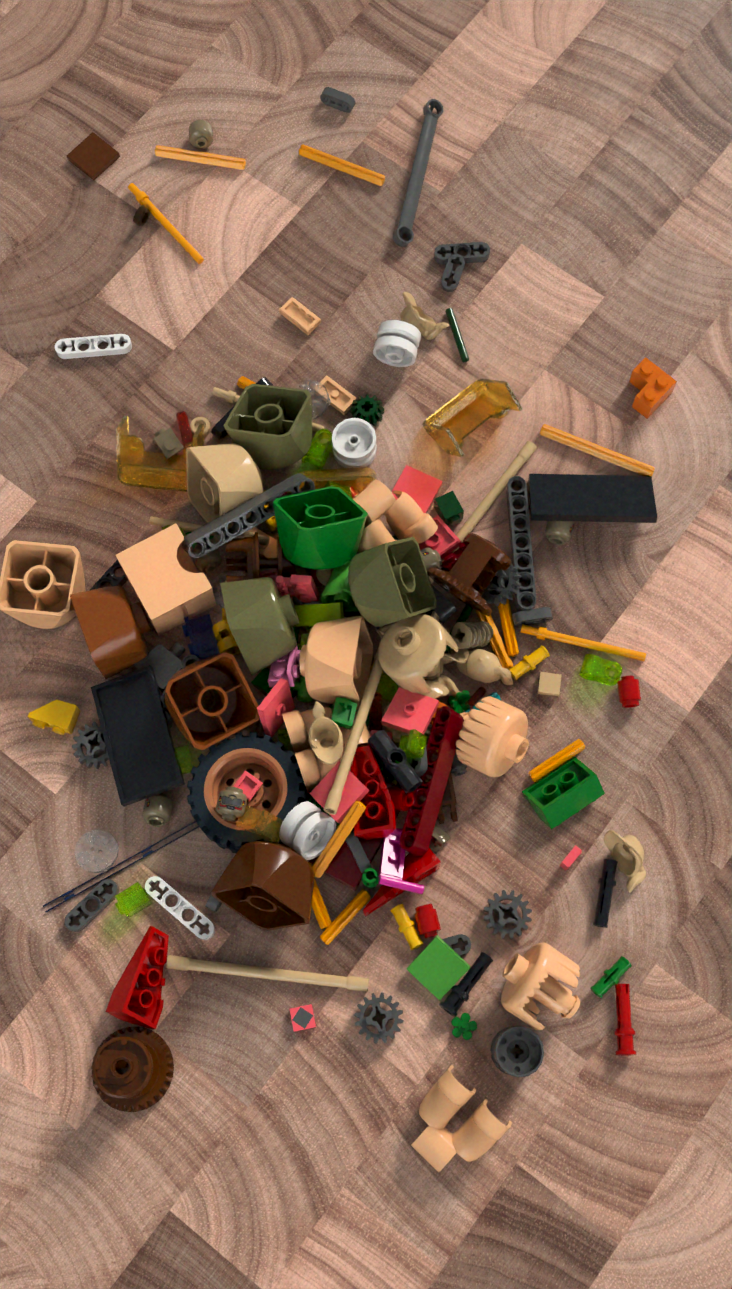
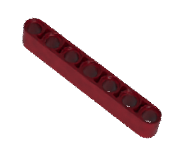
[399,706,464,857]

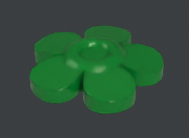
[451,1013,477,1040]

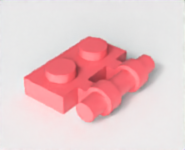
[275,574,319,603]

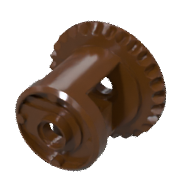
[427,533,512,616]
[91,1026,174,1112]

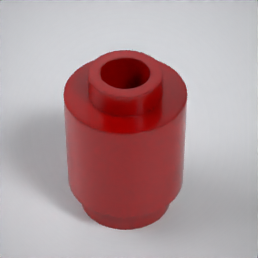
[617,676,641,708]
[387,787,414,811]
[414,904,441,939]

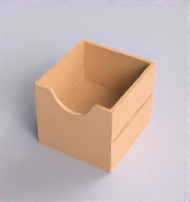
[116,523,216,636]

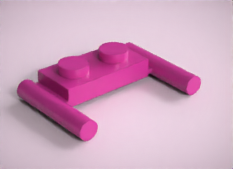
[378,828,424,894]

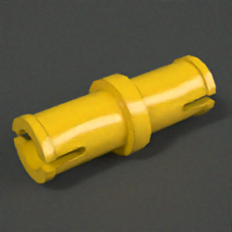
[508,645,550,680]
[390,904,424,951]

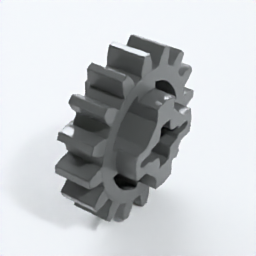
[481,564,521,606]
[72,722,109,769]
[483,890,532,940]
[354,993,404,1044]

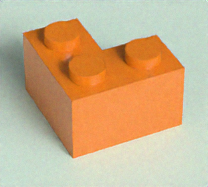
[629,357,677,419]

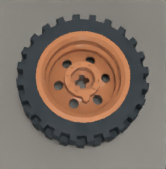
[187,732,308,853]

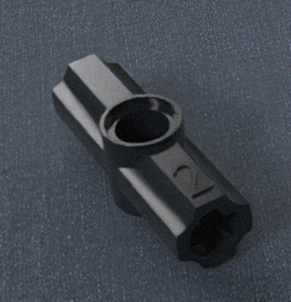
[368,730,423,794]

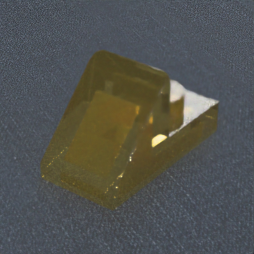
[236,805,283,843]

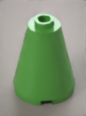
[321,561,358,613]

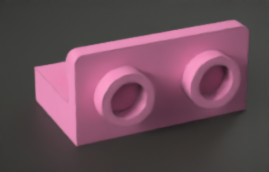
[268,643,301,688]

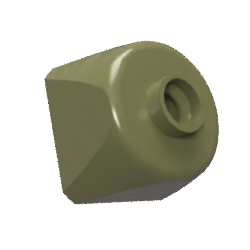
[223,384,312,470]
[348,537,437,627]
[220,577,300,675]

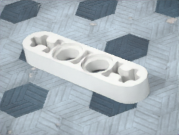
[55,334,132,359]
[145,876,215,940]

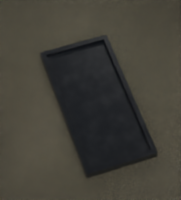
[529,474,657,523]
[91,665,185,807]

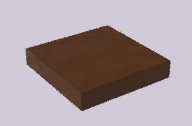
[67,132,120,180]

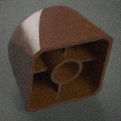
[211,841,315,931]

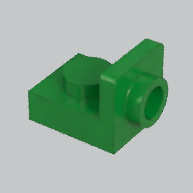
[330,697,357,730]

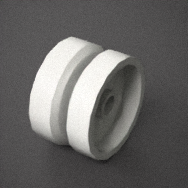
[373,320,421,367]
[332,418,377,470]
[279,801,336,860]

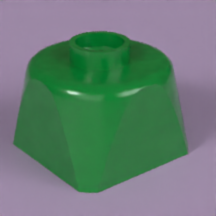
[273,486,368,570]

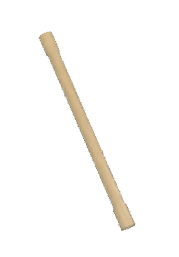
[429,441,537,584]
[323,643,383,815]
[167,955,369,992]

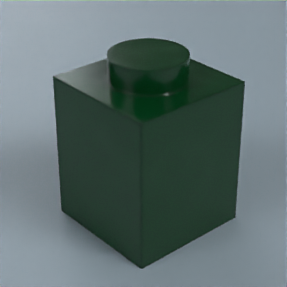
[434,491,464,526]

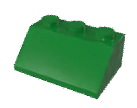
[522,756,605,830]

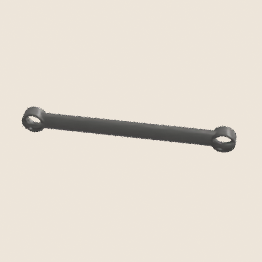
[393,99,443,247]

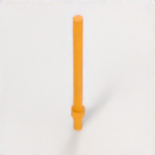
[128,183,204,264]
[520,624,646,661]

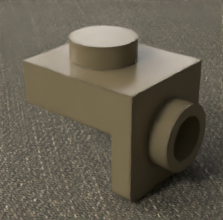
[153,428,184,459]

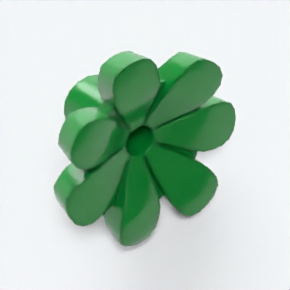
[448,690,471,714]

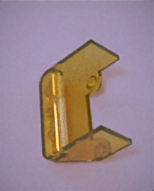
[422,379,523,457]
[116,416,204,492]
[299,468,377,493]

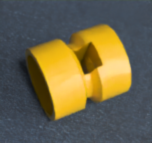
[212,619,241,655]

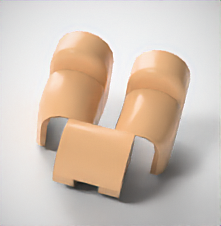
[353,479,438,553]
[282,707,370,793]
[411,1064,512,1172]

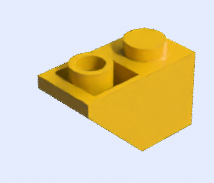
[27,699,81,735]

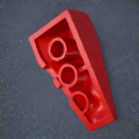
[351,745,396,840]
[363,848,441,917]
[106,926,169,1029]

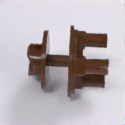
[225,532,295,582]

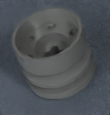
[490,1026,544,1077]

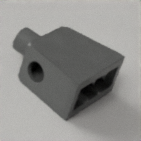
[134,642,185,692]

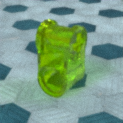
[301,429,333,470]
[579,654,622,686]

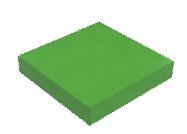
[407,935,471,1000]

